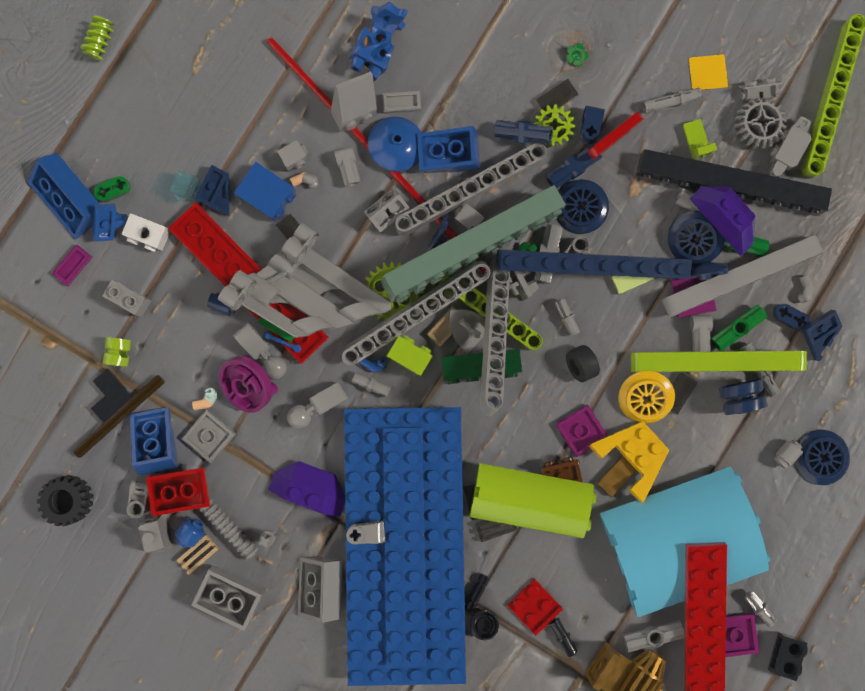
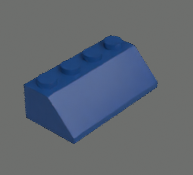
[28,152,100,240]

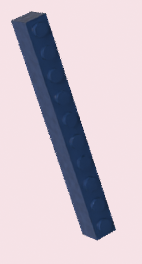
[496,249,692,279]

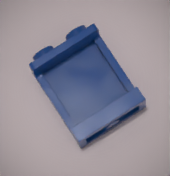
[234,162,296,222]

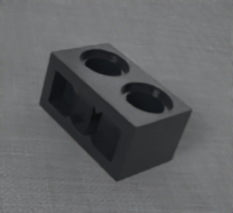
[768,632,808,681]

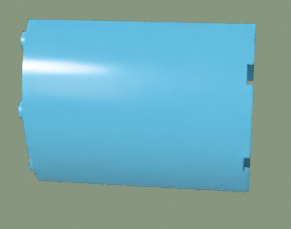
[600,466,770,618]

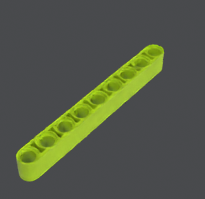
[801,14,865,179]
[630,351,807,372]

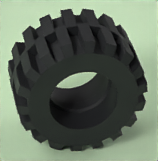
[37,475,94,527]

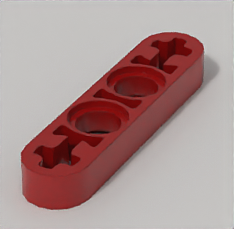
[587,112,644,160]

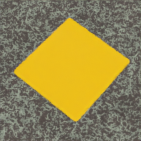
[689,54,728,90]

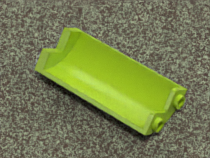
[470,463,597,538]

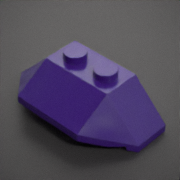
[689,186,756,256]
[268,461,345,517]

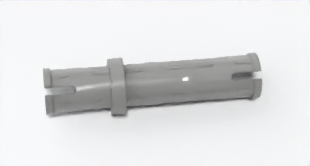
[643,87,702,113]
[740,342,781,398]

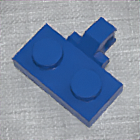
[93,204,128,241]

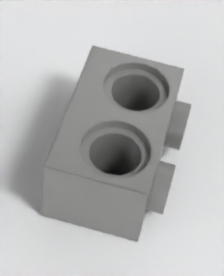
[364,188,410,232]
[102,280,152,317]

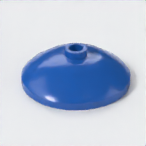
[368,116,422,172]

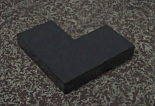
[91,369,133,423]

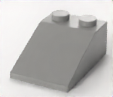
[331,71,377,131]

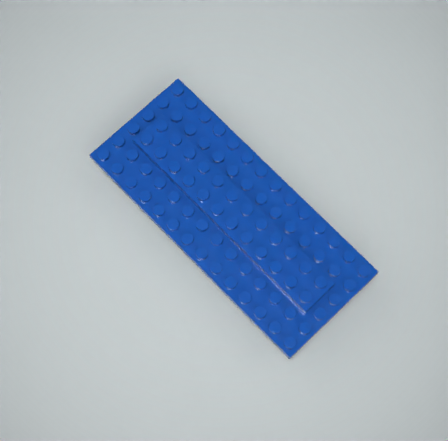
[344,407,466,686]

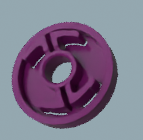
[219,355,278,413]

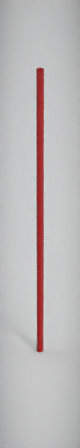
[267,37,486,274]

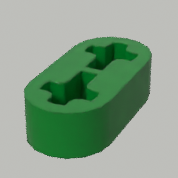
[94,176,131,202]

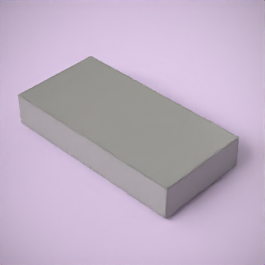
[382,91,421,114]

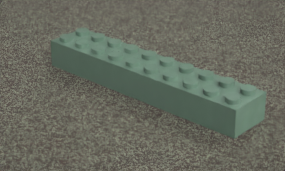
[381,185,566,303]

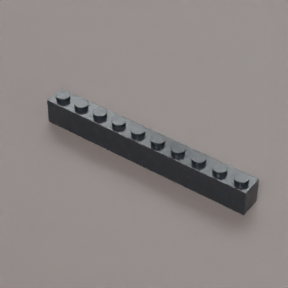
[636,149,832,216]

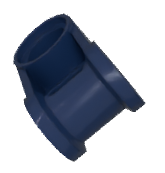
[580,105,605,145]

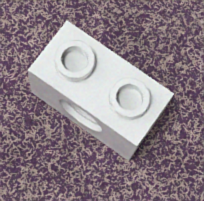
[122,213,170,252]

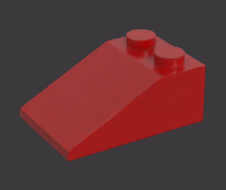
[146,467,211,516]

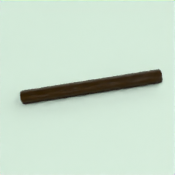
[73,375,165,458]

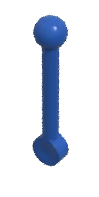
[264,332,301,352]

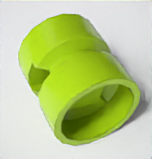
[102,337,132,367]

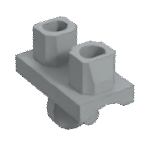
[509,271,539,301]

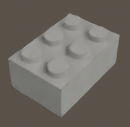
[191,566,266,631]

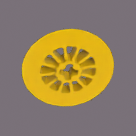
[618,371,675,423]

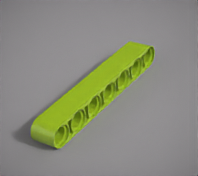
[437,274,543,351]

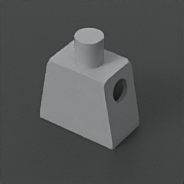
[138,514,173,553]

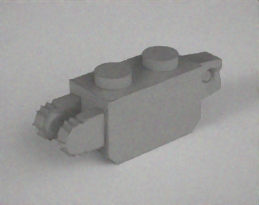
[767,116,812,177]

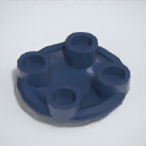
[691,262,728,280]

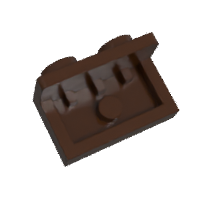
[539,456,583,482]

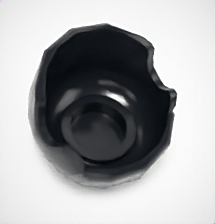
[470,610,499,641]

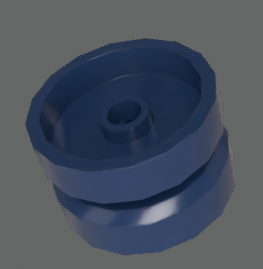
[718,379,768,415]

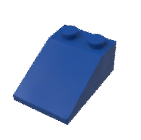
[417,126,480,172]
[130,407,178,475]

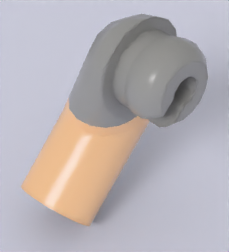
[290,172,319,188]

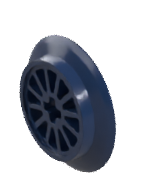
[557,179,609,234]
[668,211,725,266]
[795,430,850,485]

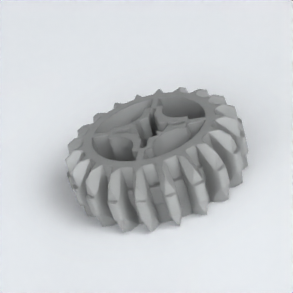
[734,97,787,149]

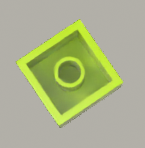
[387,335,433,376]

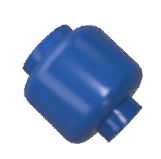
[175,518,204,548]

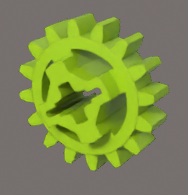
[534,104,575,147]

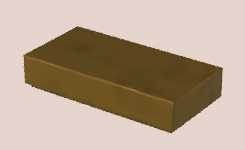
[597,455,636,497]

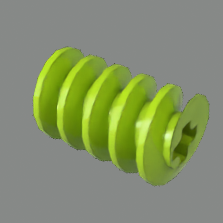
[80,15,114,61]

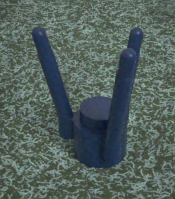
[428,214,474,250]

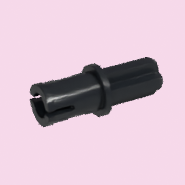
[549,618,577,657]

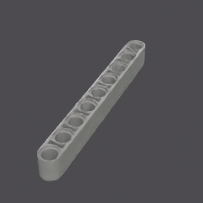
[395,143,547,235]
[662,235,824,318]
[480,252,510,416]
[342,260,490,365]

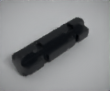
[465,573,490,611]

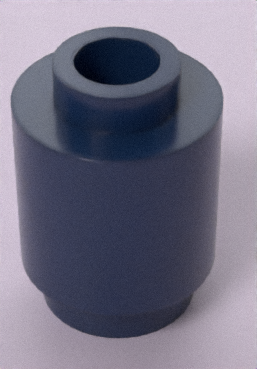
[207,293,235,316]

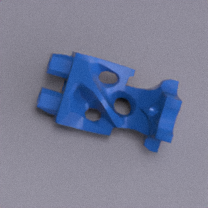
[349,1,408,81]

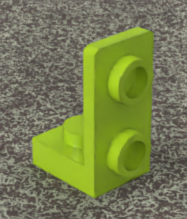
[682,119,717,160]

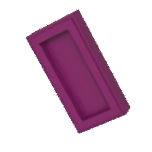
[52,244,93,286]

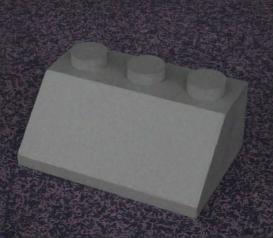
[298,557,343,623]

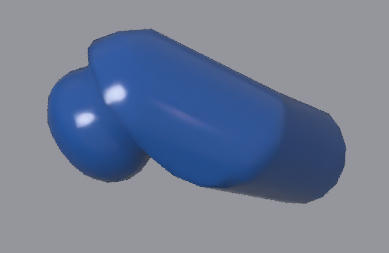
[359,357,388,373]

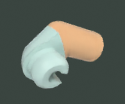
[192,388,217,410]

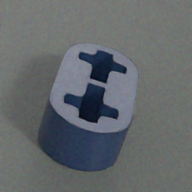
[773,304,810,330]

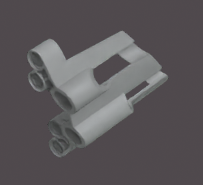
[218,223,392,338]

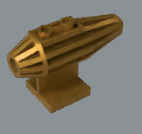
[584,641,666,691]

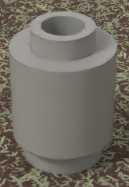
[774,440,803,469]

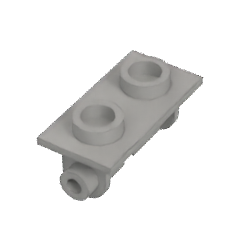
[739,78,783,101]

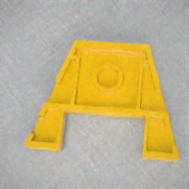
[589,422,669,503]

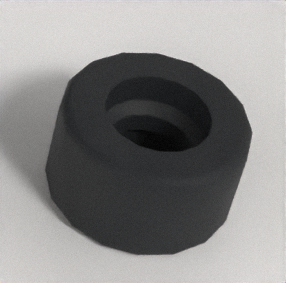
[566,345,600,383]

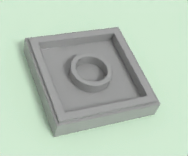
[181,409,236,464]

